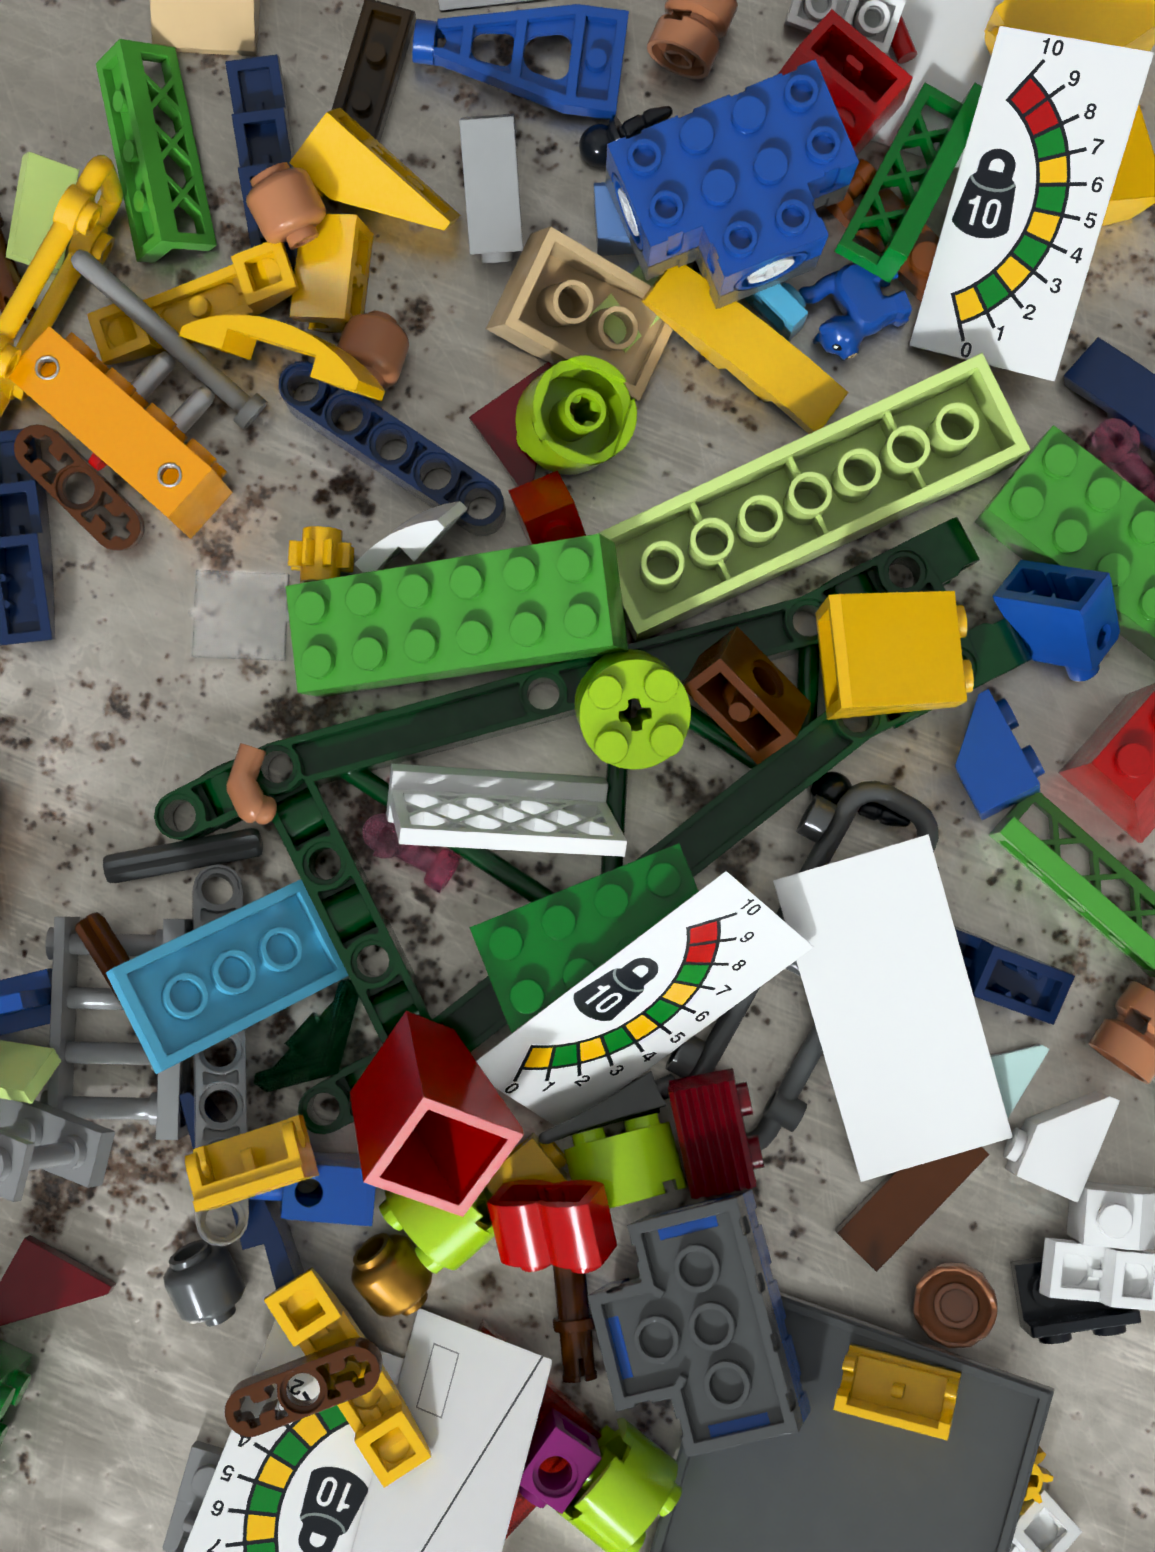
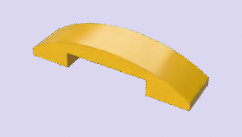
[87,242,299,365]
[179,315,385,401]
[264,1267,432,1488]

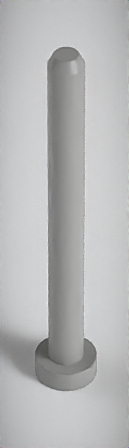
[71,249,268,430]

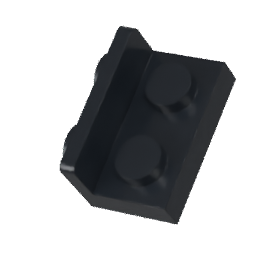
[1010,1257,1141,1344]

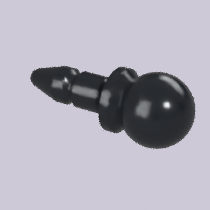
[579,106,673,168]
[811,772,910,827]

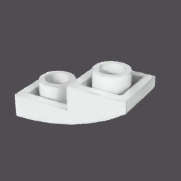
[784,0,906,54]

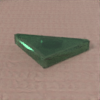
[254,979,359,1092]

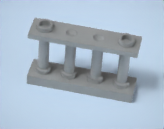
[40,916,192,1140]
[0,1098,115,1202]

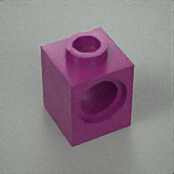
[518,1407,602,1514]

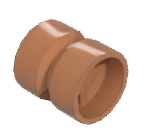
[647,0,738,79]
[1088,981,1155,1085]

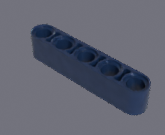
[278,361,506,536]

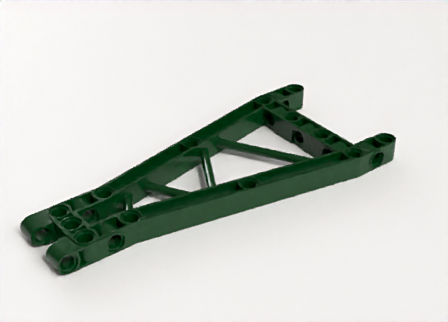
[154,517,1032,1135]

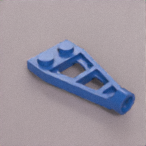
[412,4,629,120]

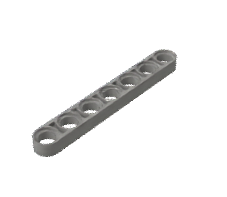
[192,864,249,1247]

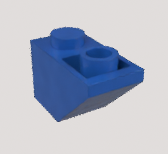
[955,689,1045,821]

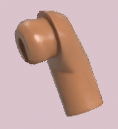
[227,743,277,825]

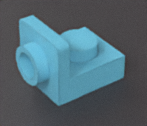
[744,282,808,341]

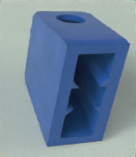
[992,560,1120,682]
[248,1152,376,1226]

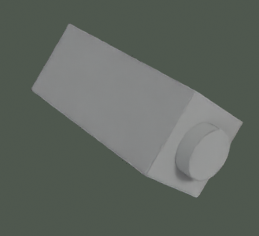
[459,114,523,263]

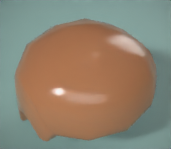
[913,1263,998,1348]

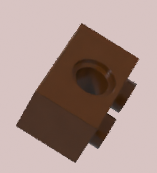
[683,626,811,765]

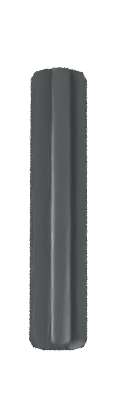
[103,828,263,883]

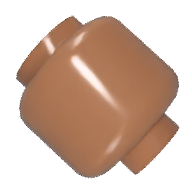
[246,162,326,249]
[337,311,409,390]

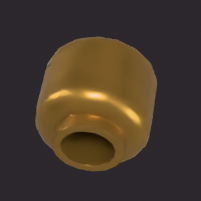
[351,1233,432,1317]

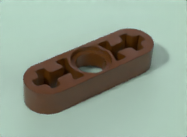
[14,424,145,551]
[225,1337,383,1437]

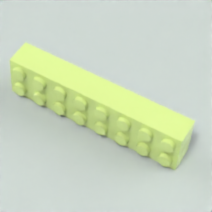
[597,353,1030,642]

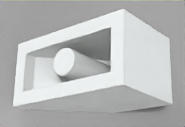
[1004,1091,1120,1203]
[1067,1181,1155,1251]

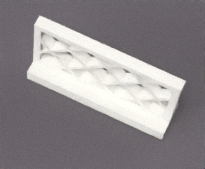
[386,763,627,857]

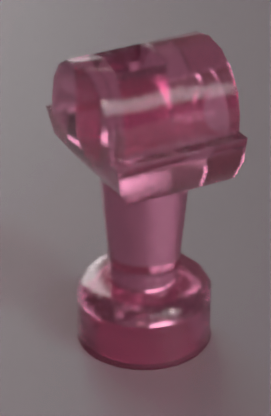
[1084,418,1155,503]
[362,814,462,894]

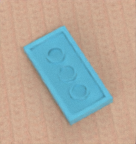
[106,879,349,1074]

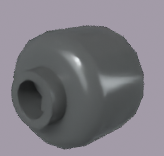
[163,1239,245,1327]

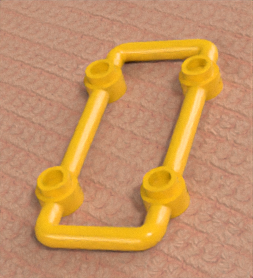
[0,155,123,418]

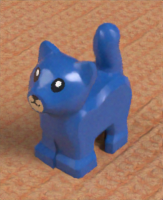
[798,263,912,360]

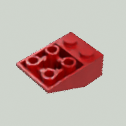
[777,9,913,156]

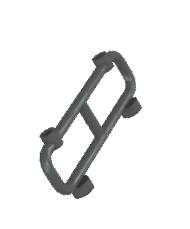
[665,781,939,1150]

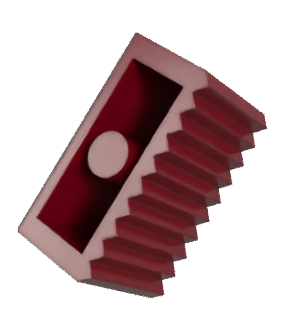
[668,1068,765,1199]

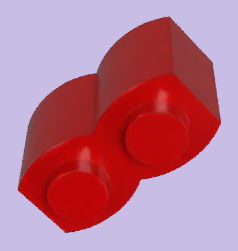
[487,1179,617,1274]

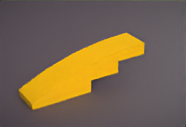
[641,265,849,434]

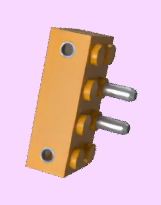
[9,326,233,539]

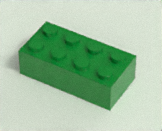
[469,843,699,1033]

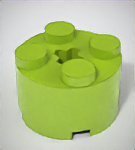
[516,355,637,475]
[575,649,691,770]
[564,1113,687,1209]
[379,1187,495,1274]
[555,1417,682,1552]

